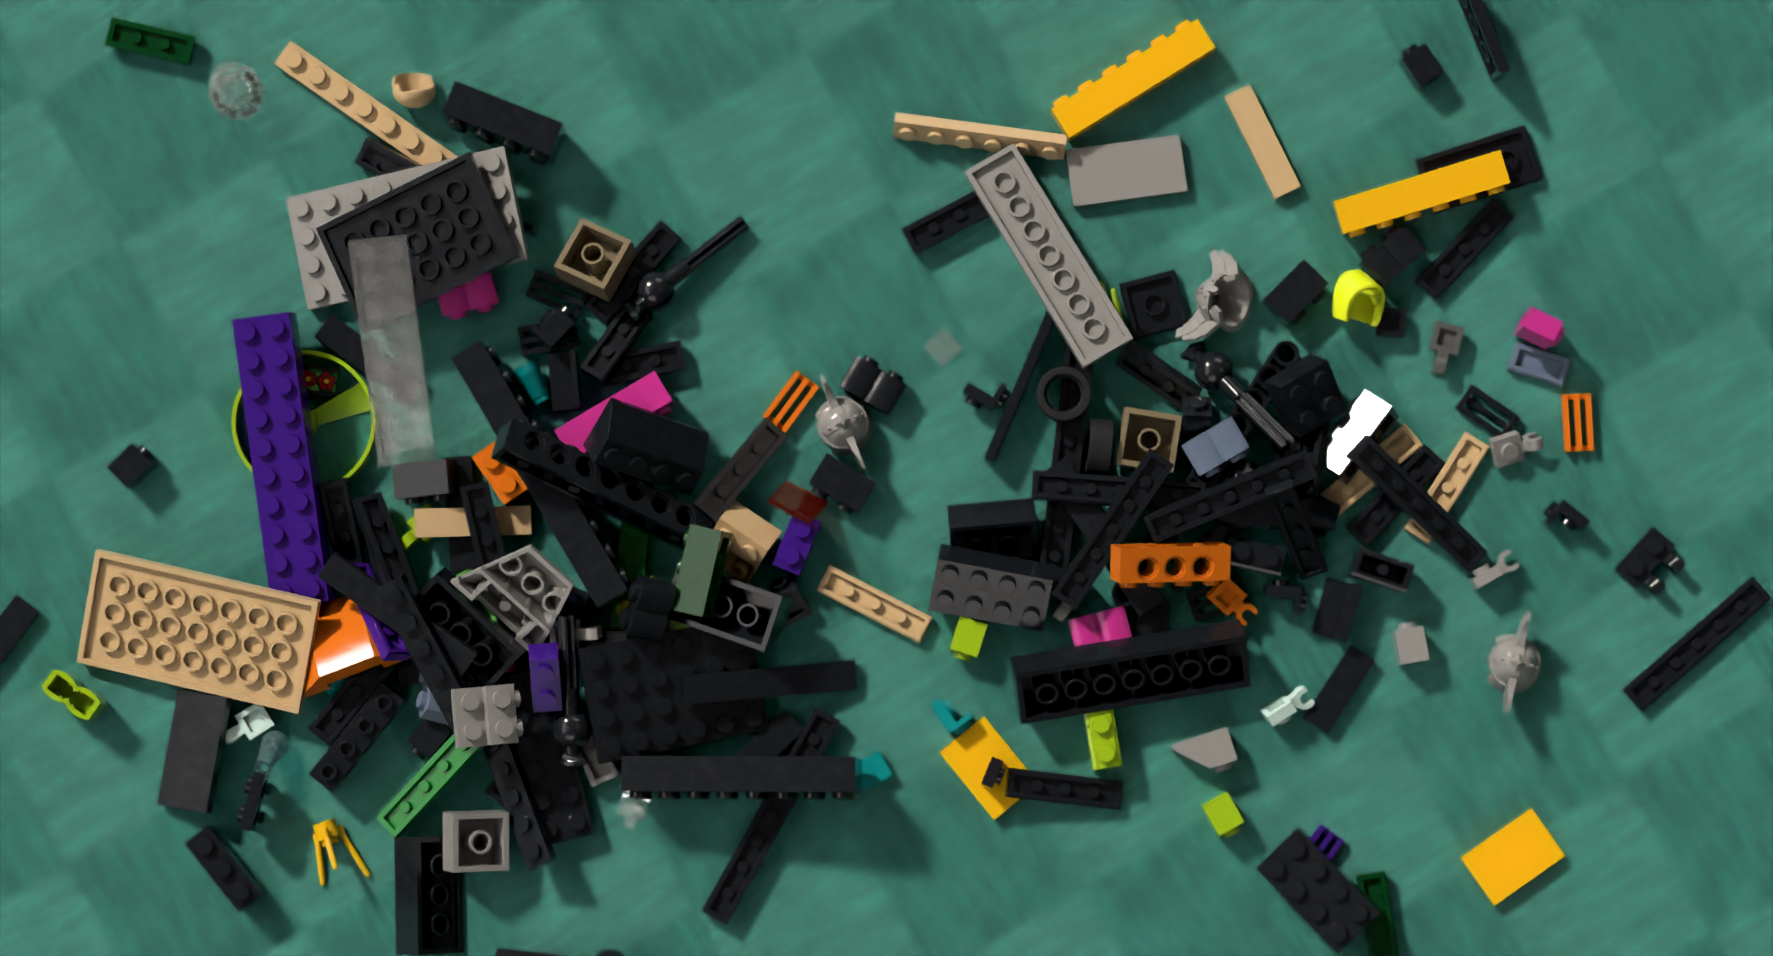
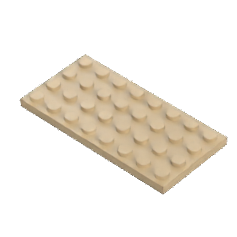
[76,549,321,714]

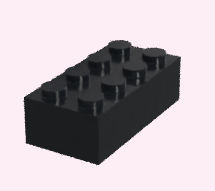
[442,81,567,166]
[928,544,1055,631]
[1256,826,1382,953]

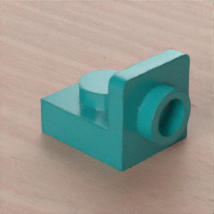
[929,698,974,735]

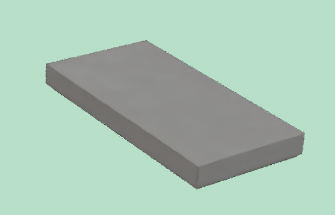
[1065,134,1188,208]

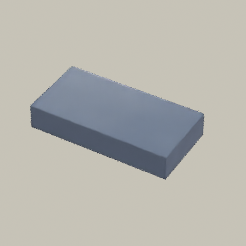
[1506,342,1571,388]

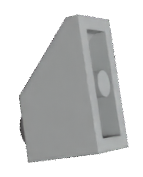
[1170,727,1238,773]

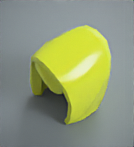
[1332,269,1385,327]

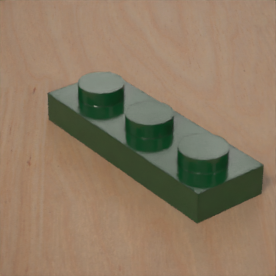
[105,17,197,66]

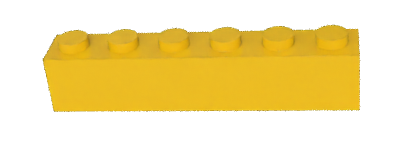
[1050,18,1216,142]
[1332,150,1510,238]

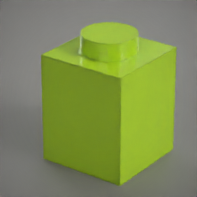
[949,616,988,662]
[1200,791,1244,838]

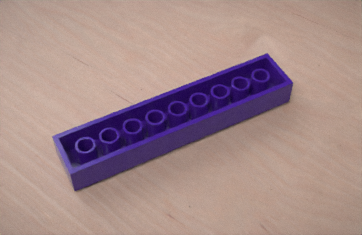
[232,312,336,602]

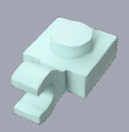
[1260,685,1315,726]
[225,704,276,745]

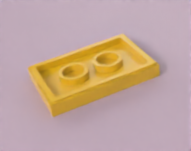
[939,716,1028,820]
[1460,808,1565,906]

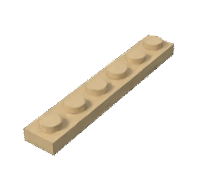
[893,112,1067,160]

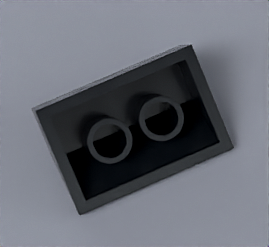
[947,498,1039,562]

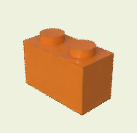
[472,441,529,506]

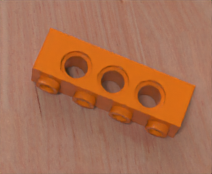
[1110,541,1231,588]

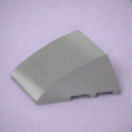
[450,544,574,652]

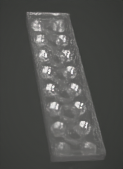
[348,235,437,467]

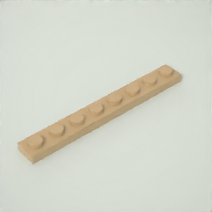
[274,40,458,165]

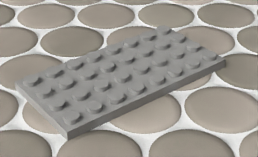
[286,146,530,311]

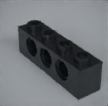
[309,683,408,792]

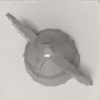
[1175,248,1253,342]
[815,375,873,470]
[1486,611,1542,714]

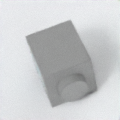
[1391,621,1430,666]

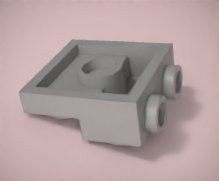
[450,684,523,748]

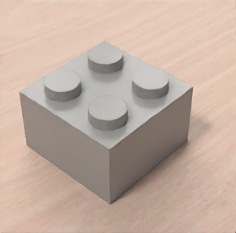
[443,810,509,873]

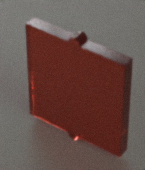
[767,480,828,524]

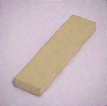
[1224,84,1301,200]
[1319,423,1423,516]
[1404,431,1490,544]
[414,506,532,538]
[816,565,933,644]

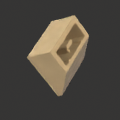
[714,500,782,583]

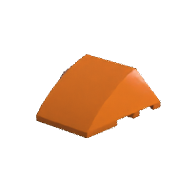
[303,596,410,698]

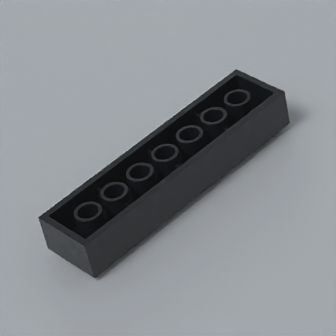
[1010,619,1251,724]
[621,756,862,800]

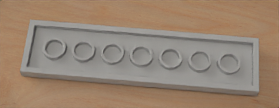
[964,143,1133,369]

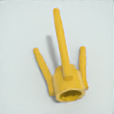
[312,819,371,886]

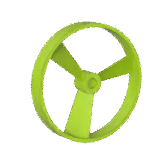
[231,350,378,481]

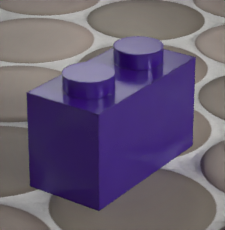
[772,511,822,577]
[528,642,563,713]

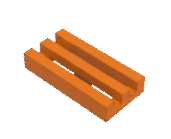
[762,370,820,434]
[1561,393,1594,452]

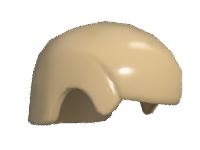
[392,73,436,108]

